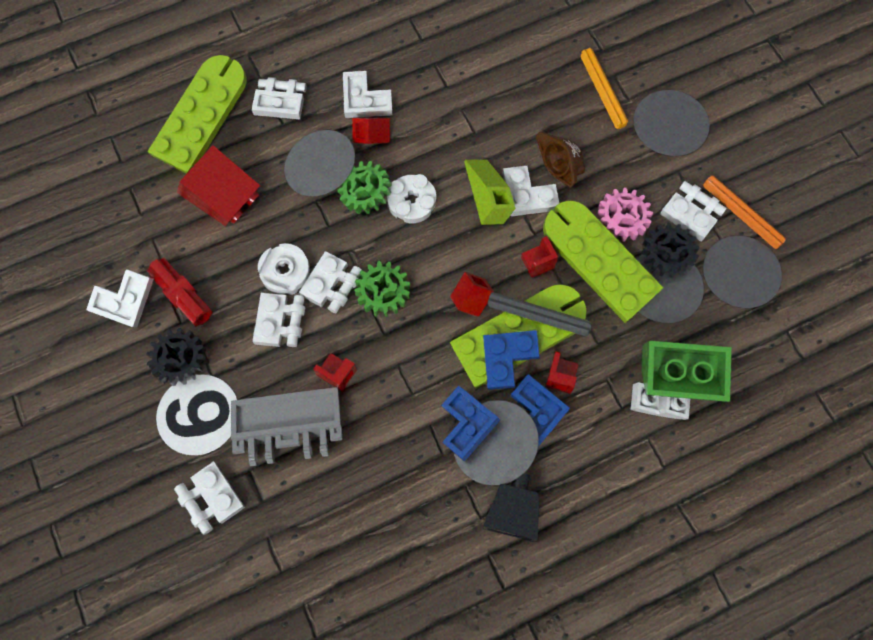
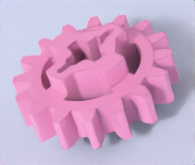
[596,188,653,242]

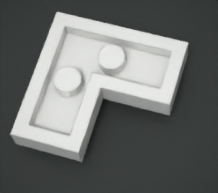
[343,71,392,118]
[503,166,559,216]
[86,270,154,327]

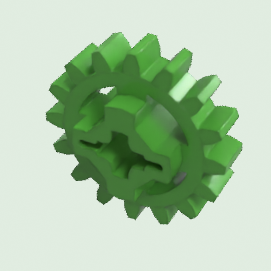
[337,161,392,214]
[354,261,411,317]

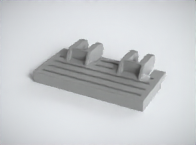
[231,387,343,466]

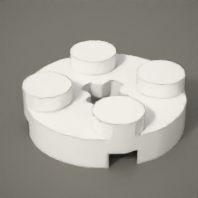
[387,174,436,223]
[258,243,310,295]

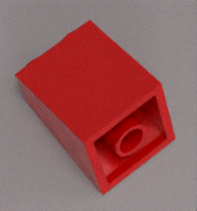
[177,145,260,227]

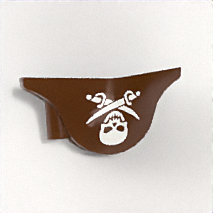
[536,131,585,188]

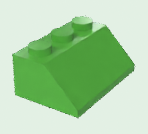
[641,341,732,402]

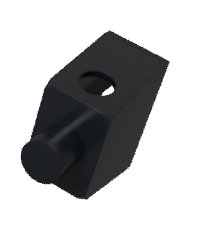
[483,473,539,542]

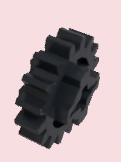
[642,223,700,278]
[146,328,207,386]

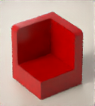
[352,117,390,144]
[521,236,558,278]
[450,272,494,316]
[545,351,578,394]
[313,354,357,392]

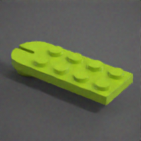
[147,55,247,174]
[543,201,663,323]
[450,285,587,389]

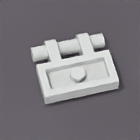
[252,77,307,119]
[660,181,727,242]
[299,251,361,314]
[253,293,305,347]
[174,461,245,535]

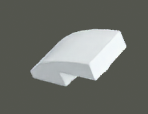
[630,382,690,420]

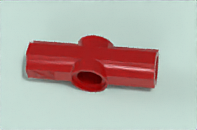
[147,257,213,327]

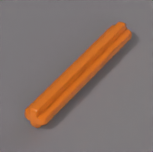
[703,175,786,249]

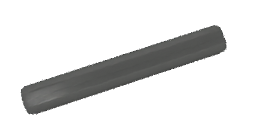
[488,292,592,336]

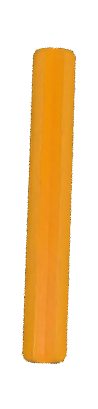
[580,48,628,129]

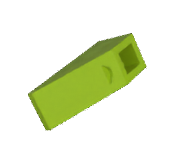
[464,159,516,225]

